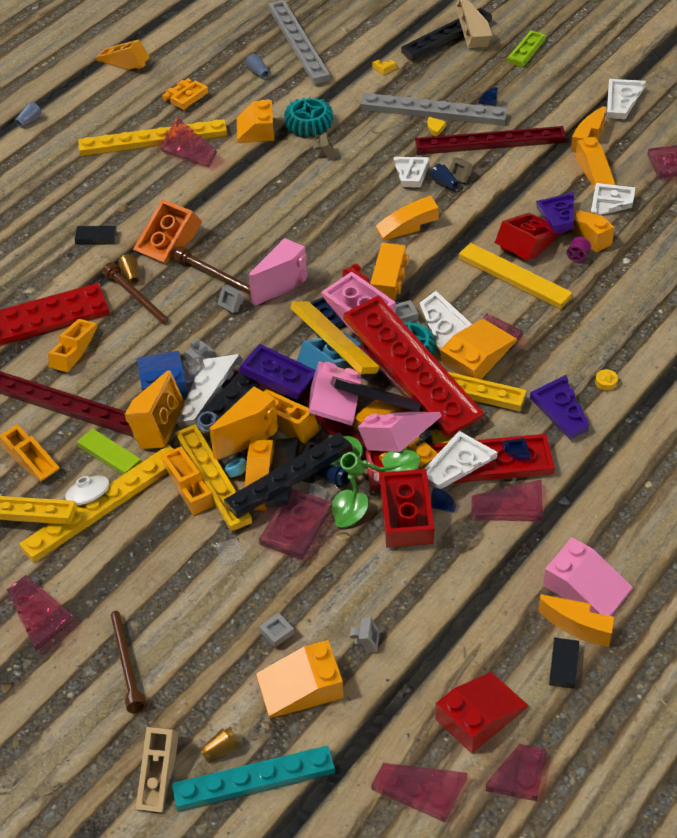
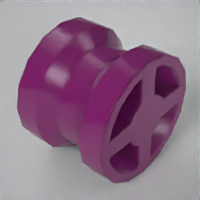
[566,237,591,262]

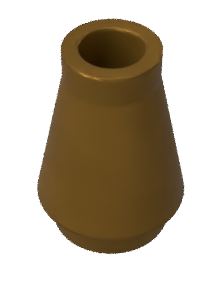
[118,254,140,285]
[199,727,240,762]

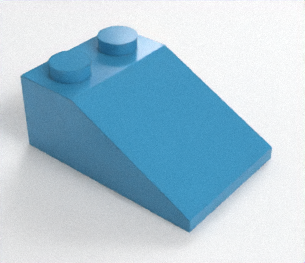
[297,332,361,371]

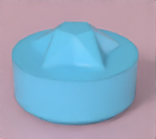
[225,457,247,477]

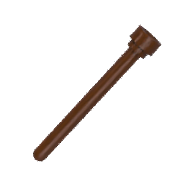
[174,246,251,295]
[102,262,168,324]
[111,611,147,713]

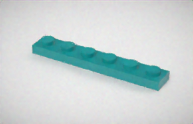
[172,745,335,812]

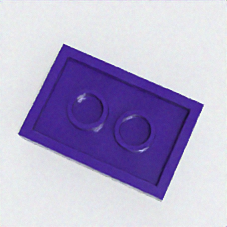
[239,344,316,400]

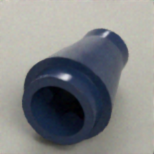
[430,163,459,190]
[317,464,350,487]

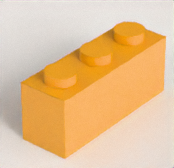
[370,243,409,301]

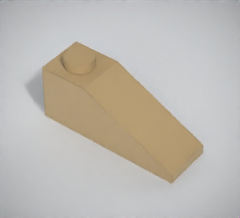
[455,0,493,48]
[136,727,179,812]

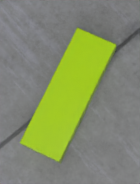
[507,30,546,68]
[77,428,141,475]

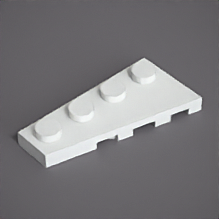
[176,354,243,428]

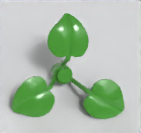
[329,435,421,528]

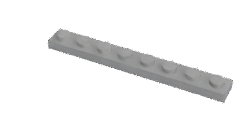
[269,0,330,84]
[360,93,508,126]

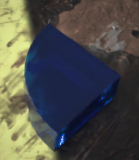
[478,87,498,106]
[502,438,530,460]
[431,487,456,513]

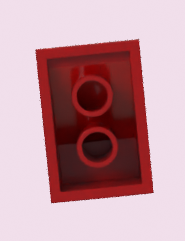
[494,212,561,261]
[379,469,435,548]
[435,672,528,754]

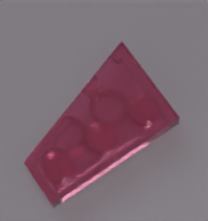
[160,117,217,168]
[471,479,543,522]
[7,575,74,651]
[371,763,468,822]

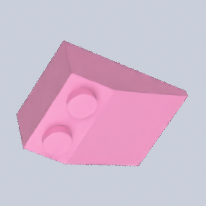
[249,238,308,306]
[321,272,396,336]
[309,361,361,426]
[358,411,442,452]
[543,537,633,616]

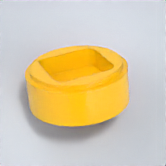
[595,369,618,391]

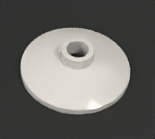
[65,475,110,505]

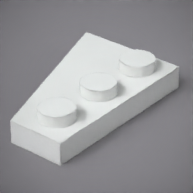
[607,79,646,119]
[420,291,472,353]
[424,431,497,491]

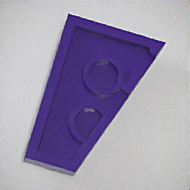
[536,192,574,233]
[530,375,589,440]

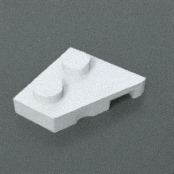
[394,157,430,188]
[591,183,635,215]

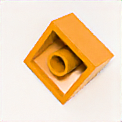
[237,100,274,143]

